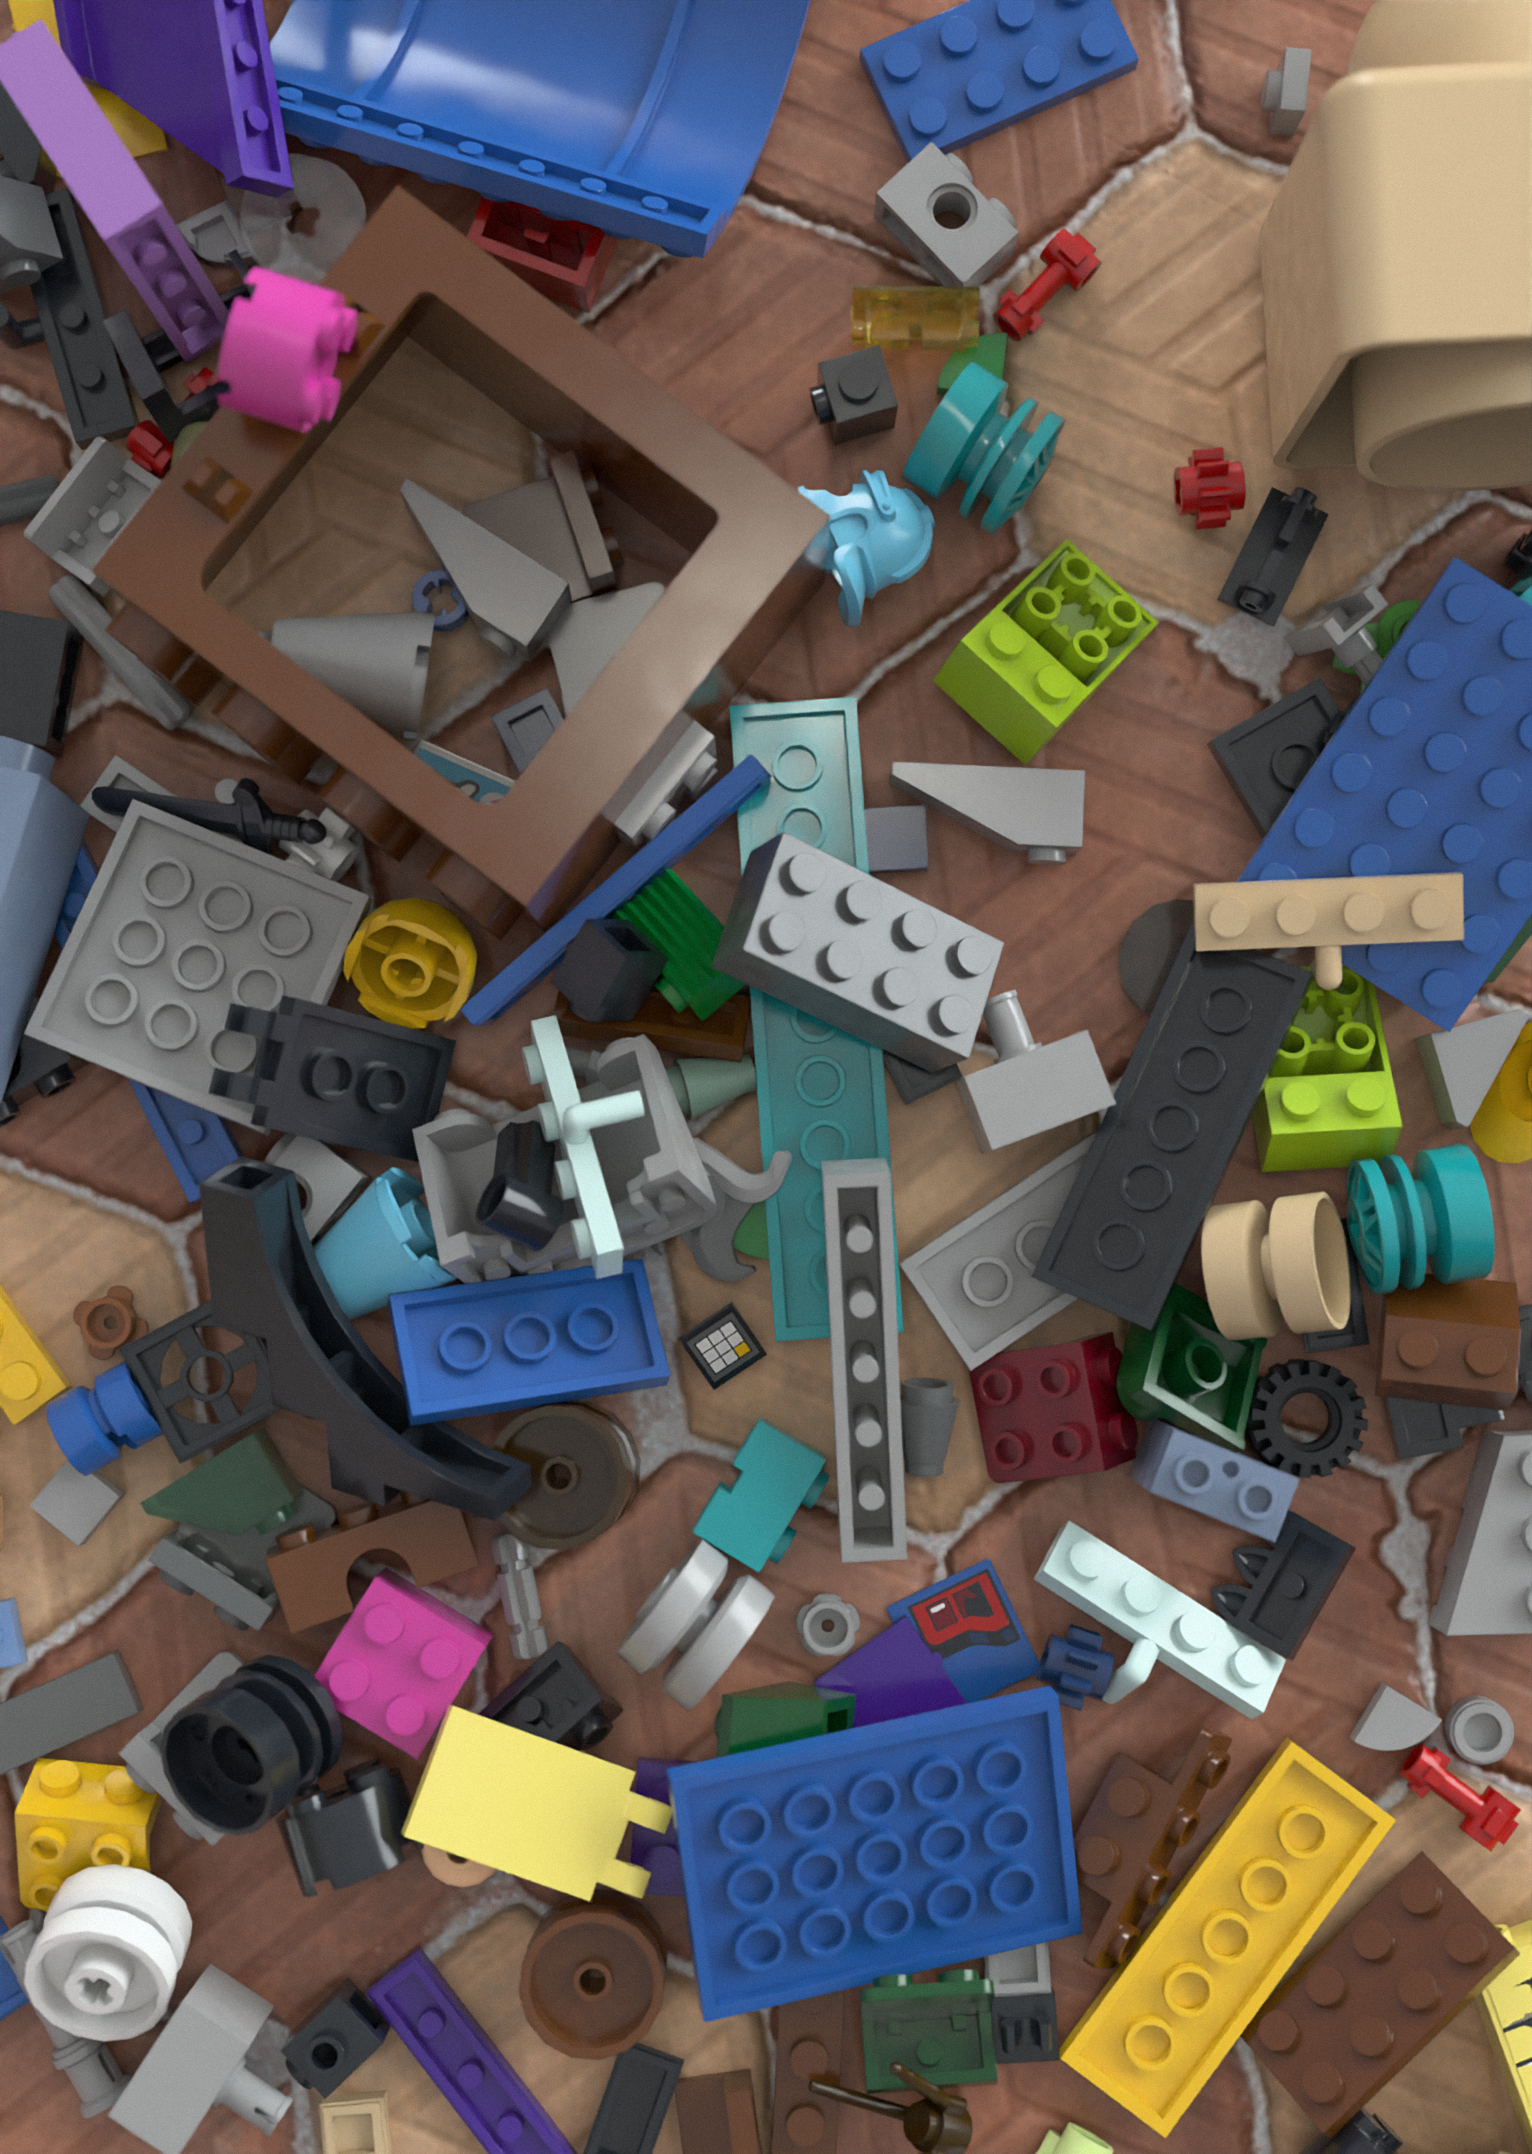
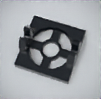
[119,1300,282,1464]

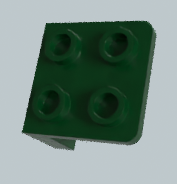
[860,1969,998,2094]

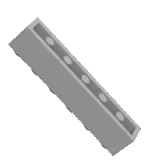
[821,1158,907,1563]

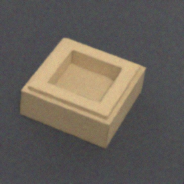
[319,2090,392,2154]

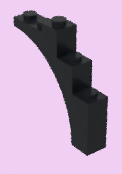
[199,1156,531,1521]

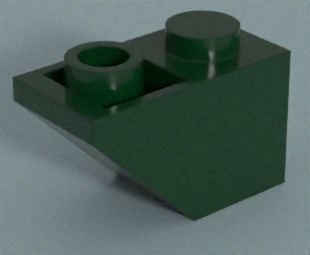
[715,1681,856,1758]

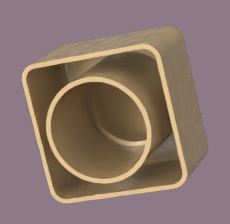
[1260,0,1532,491]

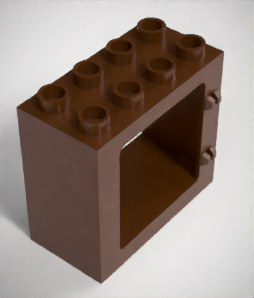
[91,185,831,941]

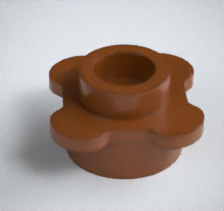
[73,1285,149,1360]

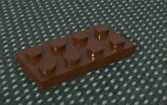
[1240,1851,1520,2139]

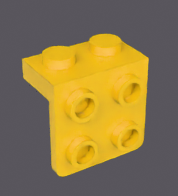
[14,1757,163,1911]

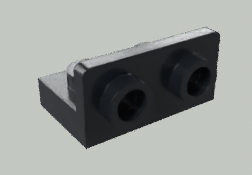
[478,1641,623,1751]

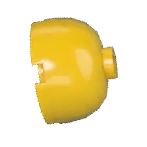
[343,897,477,1029]

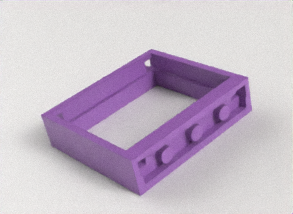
[0,19,230,364]

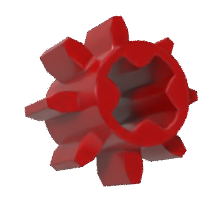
[1173,447,1246,530]

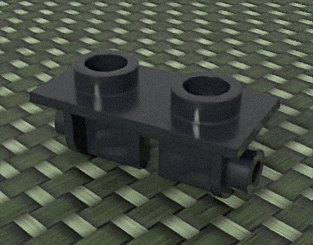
[1217,487,1329,627]

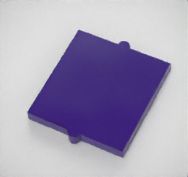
[814,1614,967,1728]

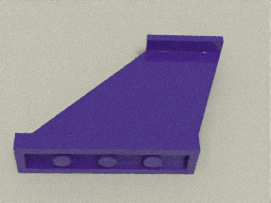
[53,0,294,198]

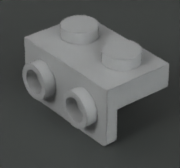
[24,436,161,597]

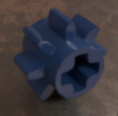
[1037,1624,1114,1711]

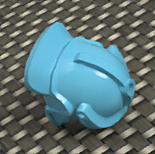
[798,470,935,627]

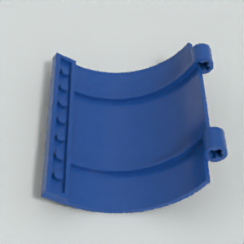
[270,0,811,259]

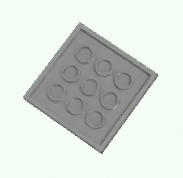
[24,799,373,1136]

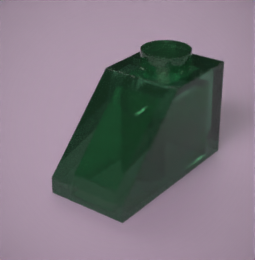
[140,1428,304,1536]

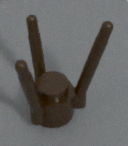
[808,2061,973,2154]

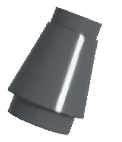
[900,1378,959,1477]

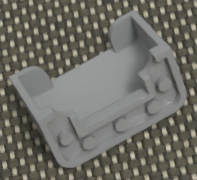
[412,1034,718,1284]

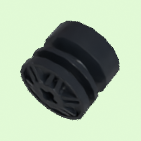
[160,1655,343,1836]

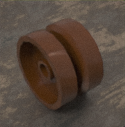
[519,1889,668,2060]

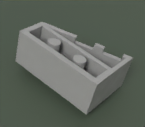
[1427,1428,1532,1636]

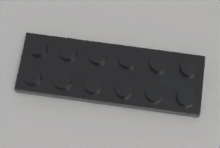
[1032,924,1314,1332]

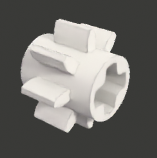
[279,807,359,882]

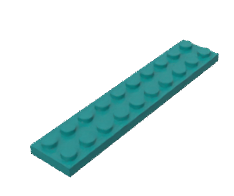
[730,697,903,1341]

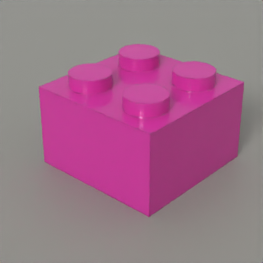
[314,1567,494,1759]

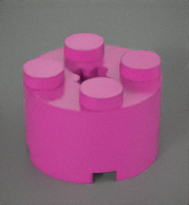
[218,267,358,432]

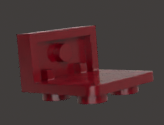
[969,1332,1138,1483]

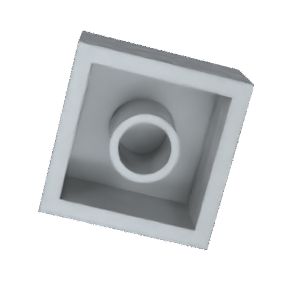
[955,989,1116,1154]
[108,1963,293,2154]

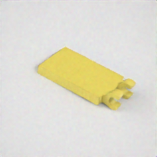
[401,1704,672,1901]

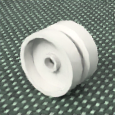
[24,1864,193,2041]

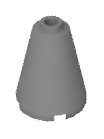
[259,611,435,741]

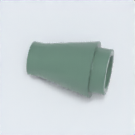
[665,1053,757,1120]

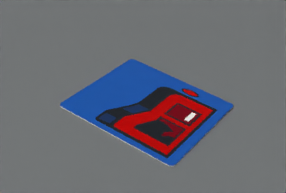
[887,1559,1039,1704]

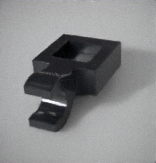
[1383,1397,1505,1460]

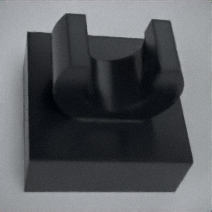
[991,1987,1059,2064]

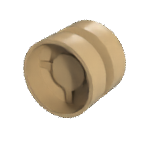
[1202,1192,1351,1341]

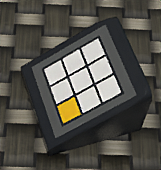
[678,1301,767,1390]

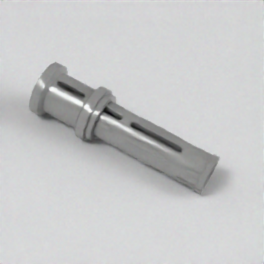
[0,1918,132,2119]

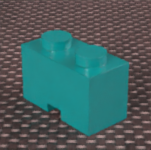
[692,1416,830,1573]

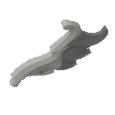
[565,1046,792,1282]

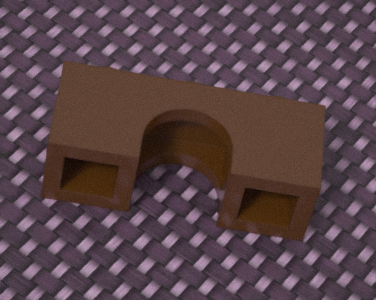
[266,1491,479,1634]

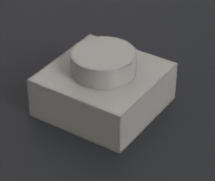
[1261,47,1311,137]

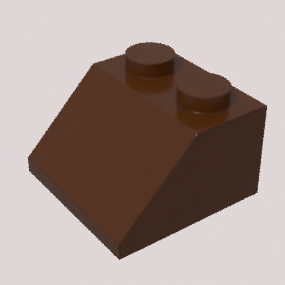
[1375,1273,1521,1411]

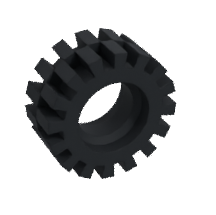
[1246,1359,1368,1478]

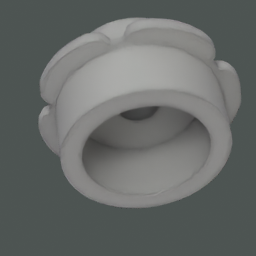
[796,1593,860,1657]

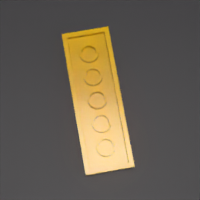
[1059,1737,1396,2138]

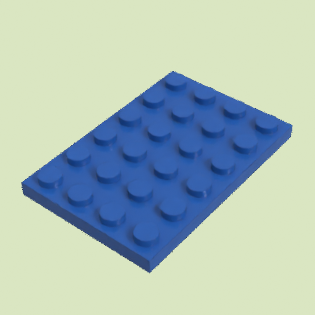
[1235,557,1532,1032]
[666,1686,1083,2022]

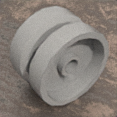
[615,1538,775,1711]

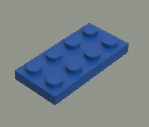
[859,0,1139,163]
[387,1259,670,1426]

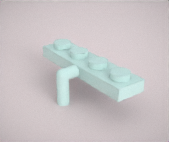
[522,1015,644,1279]
[1034,1520,1286,1720]

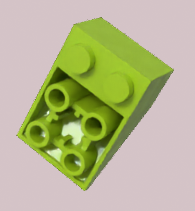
[932,539,1159,766]
[1252,964,1403,1172]

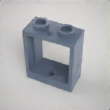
[1128,1419,1300,1542]

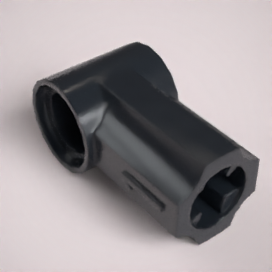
[476,1120,563,1251]

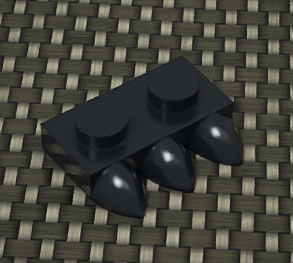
[1210,1510,1356,1661]

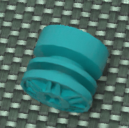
[902,362,1066,536]
[1346,1144,1495,1295]

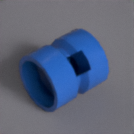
[46,1361,164,1476]

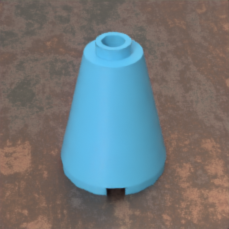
[313,1167,457,1321]

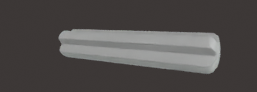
[48,574,193,731]

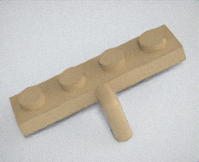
[1193,872,1464,990]

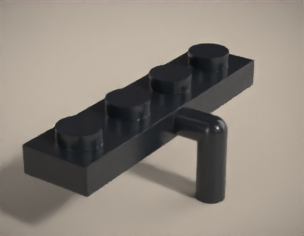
[0,188,139,450]

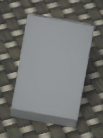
[1415,1009,1530,1130]

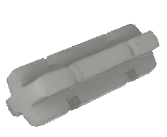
[491,1532,548,1659]

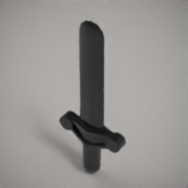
[92,778,327,855]

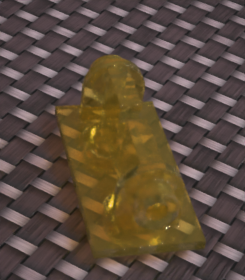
[851,285,980,353]

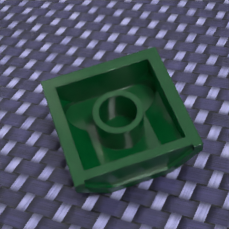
[1117,1283,1268,1453]

